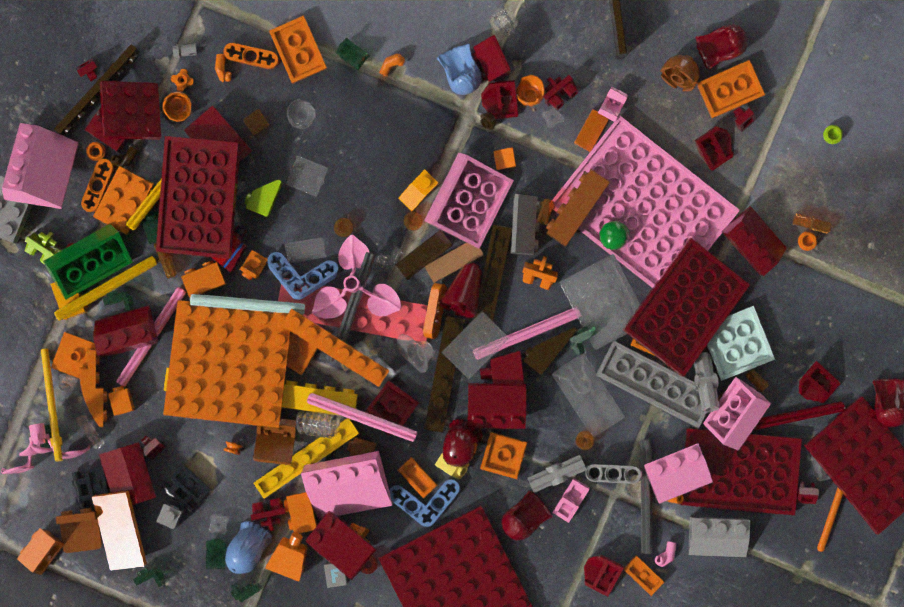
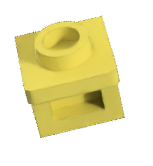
[435,454,469,480]

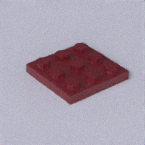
[100,81,162,140]

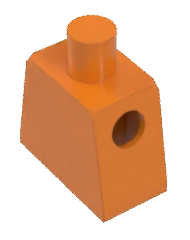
[265,532,308,582]

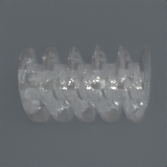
[296,410,340,439]

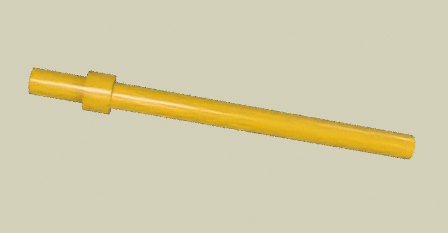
[41,348,63,462]

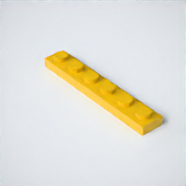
[253,418,359,498]

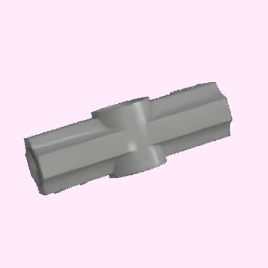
[694,352,720,412]
[527,455,586,493]

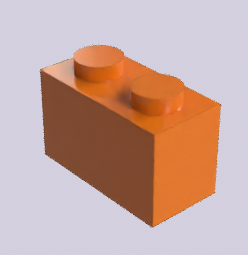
[181,260,227,298]
[284,492,317,533]
[17,528,64,575]

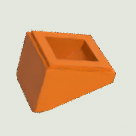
[493,147,516,170]

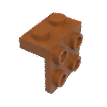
[253,419,296,465]
[56,508,102,553]

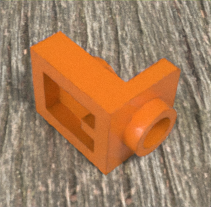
[239,250,268,281]

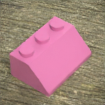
[703,377,771,450]
[644,444,713,504]

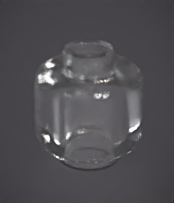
[490,7,518,37]

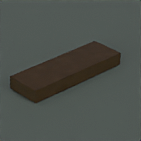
[395,230,453,280]

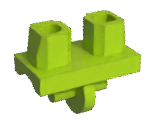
[25,232,62,264]

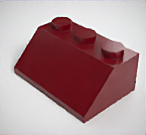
[721,206,787,276]
[93,306,158,358]
[468,383,526,429]
[99,442,156,505]

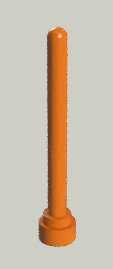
[817,487,843,552]

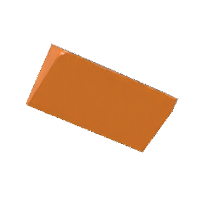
[574,109,609,152]

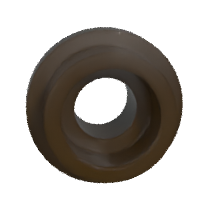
[480,112,498,130]

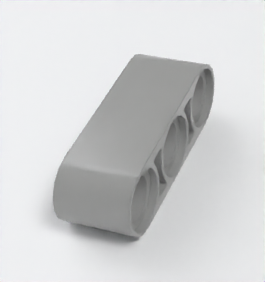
[585,464,643,484]

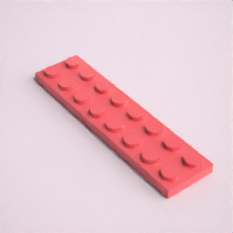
[278,278,428,344]

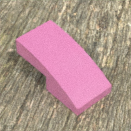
[553,478,590,523]

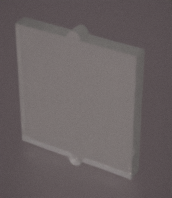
[286,156,329,197]

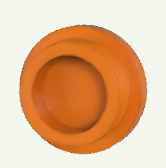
[798,232,817,251]

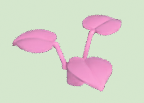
[312,235,401,319]
[1,423,90,474]

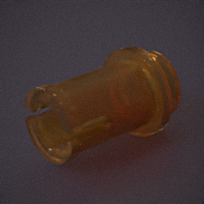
[536,199,555,225]
[745,368,769,393]

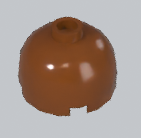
[660,55,700,92]

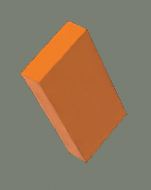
[398,457,437,498]

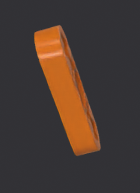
[223,43,279,69]
[81,159,114,212]
[423,283,447,339]

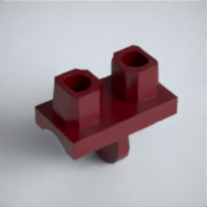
[543,75,578,110]
[251,498,287,531]

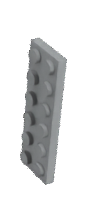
[596,341,707,428]

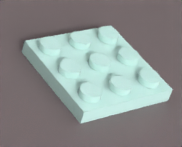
[707,306,775,381]

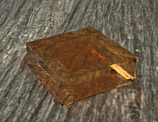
[243,109,269,136]

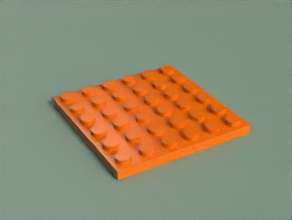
[163,300,291,428]

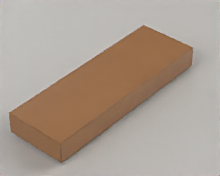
[425,240,484,283]

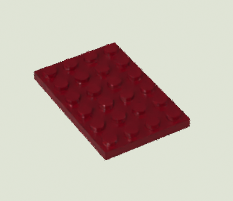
[156,136,241,259]
[622,238,750,377]
[804,396,904,535]
[679,428,802,515]

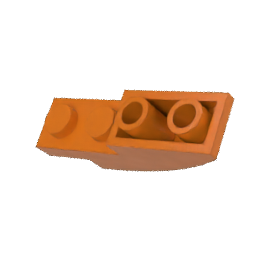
[79,348,107,427]

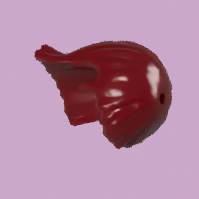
[696,24,748,69]
[872,378,904,427]
[442,419,483,467]
[502,490,553,540]

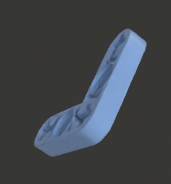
[268,252,338,300]
[389,479,460,527]

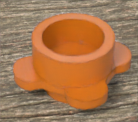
[171,69,194,92]

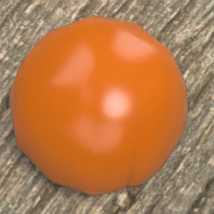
[516,75,545,106]
[163,91,192,122]

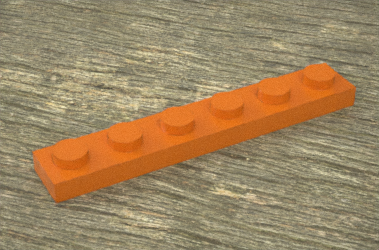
[281,308,389,387]

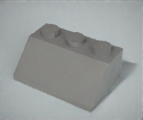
[510,194,541,255]
[688,516,750,557]

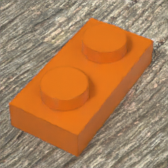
[623,555,664,596]

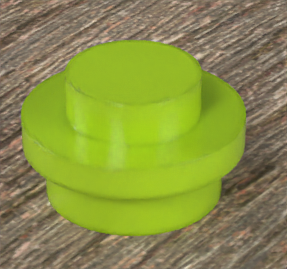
[823,125,843,144]

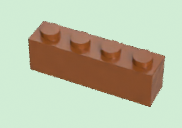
[546,169,610,246]

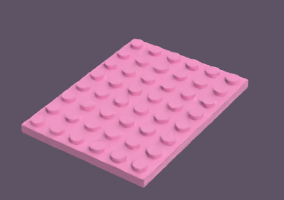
[548,115,740,288]

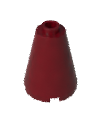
[439,262,482,318]

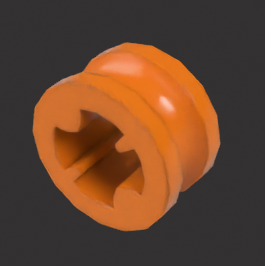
[224,441,243,455]

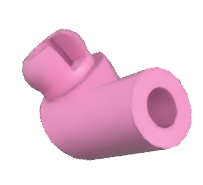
[655,541,677,567]

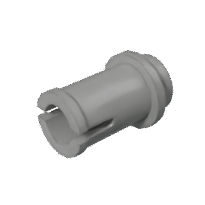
[173,43,197,59]

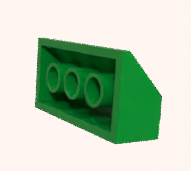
[43,224,133,300]

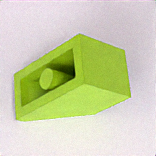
[244,180,283,218]

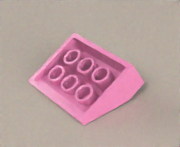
[2,123,79,209]
[424,153,514,249]
[301,451,393,519]

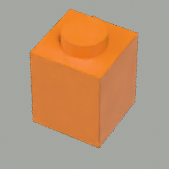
[108,386,135,416]

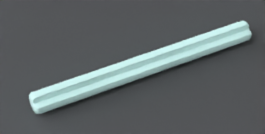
[190,294,305,315]

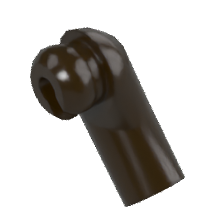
[111,146,138,167]

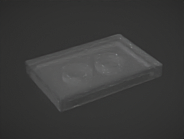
[442,312,509,379]

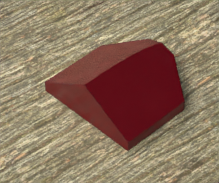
[481,80,518,119]
[695,126,733,171]
[799,361,841,403]
[584,555,625,597]

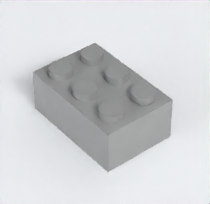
[0,176,33,244]

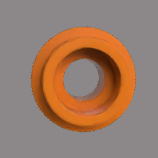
[86,142,106,161]

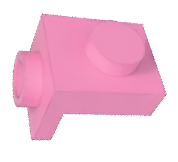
[598,87,628,122]

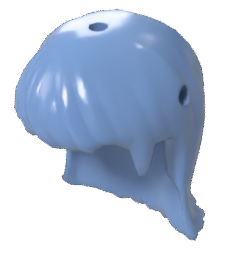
[437,43,482,95]
[225,521,272,574]

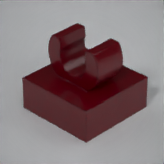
[76,58,97,81]
[733,107,756,132]
[141,435,166,460]
[796,482,819,504]

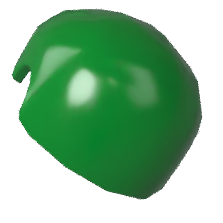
[599,221,630,250]

